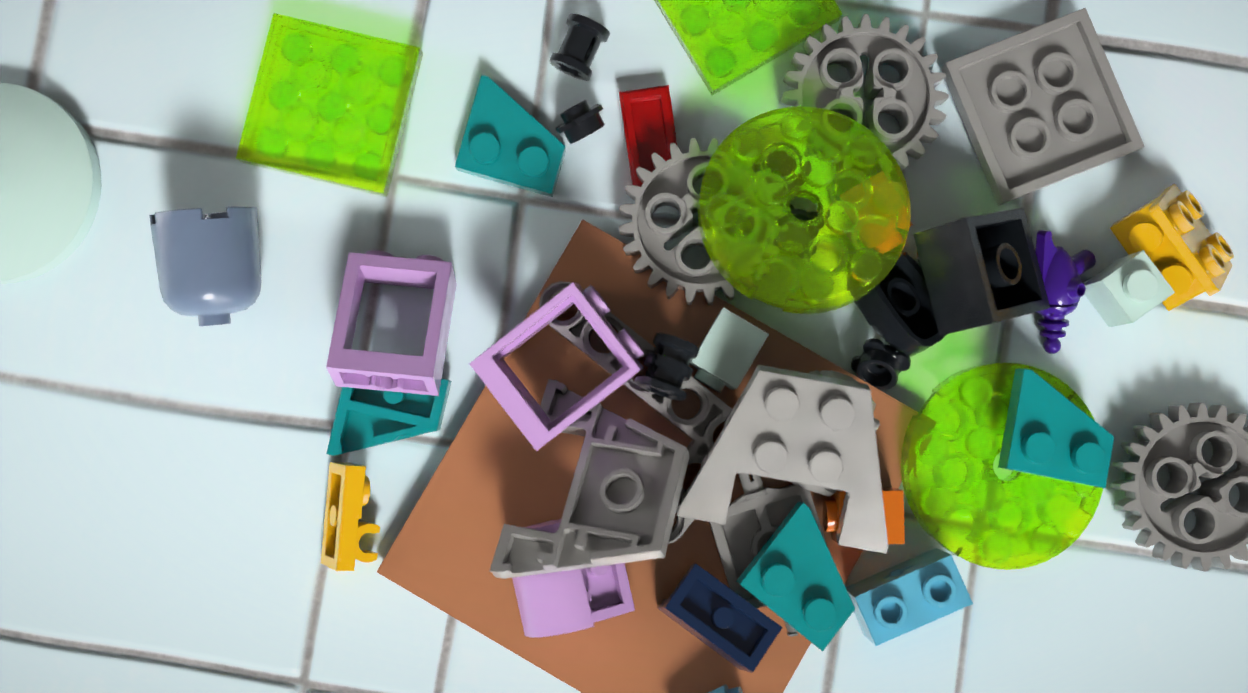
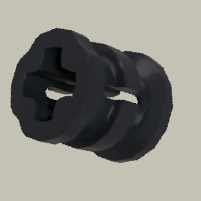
[634,333,700,401]

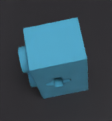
[846,548,973,646]

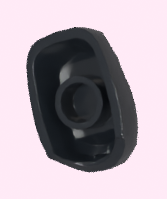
[846,252,947,357]

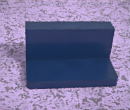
[657,563,783,673]

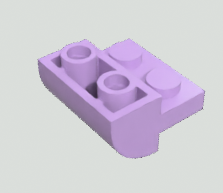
[512,519,635,637]

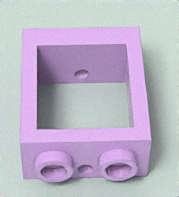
[326,250,457,396]
[469,282,644,451]

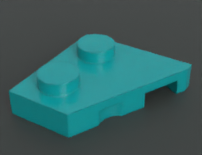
[455,75,566,198]
[998,369,1114,488]
[326,379,452,456]
[736,501,855,651]

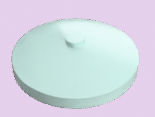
[0,83,102,284]

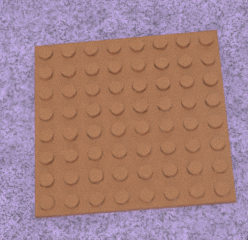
[377,219,935,693]

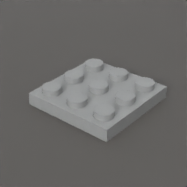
[940,7,1145,206]

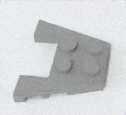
[677,365,888,554]
[489,379,690,579]

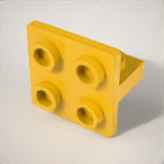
[1110,184,1234,311]

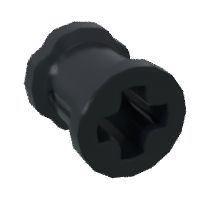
[549,14,610,81]

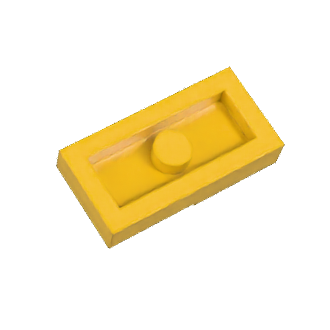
[321,462,380,571]

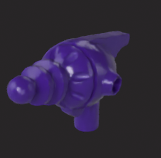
[1036,230,1096,354]

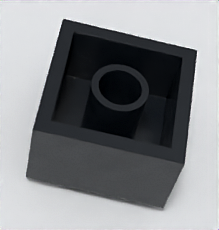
[913,208,1050,336]

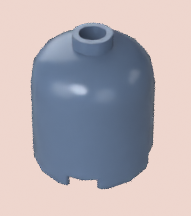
[149,207,261,326]

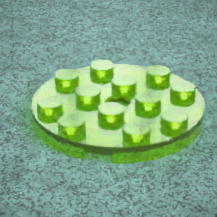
[698,106,911,314]
[901,363,1103,570]

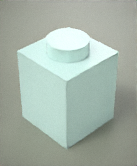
[1084,250,1175,327]
[689,307,769,393]

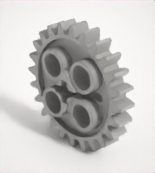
[781,14,949,181]
[619,138,786,306]
[1111,403,1248,572]

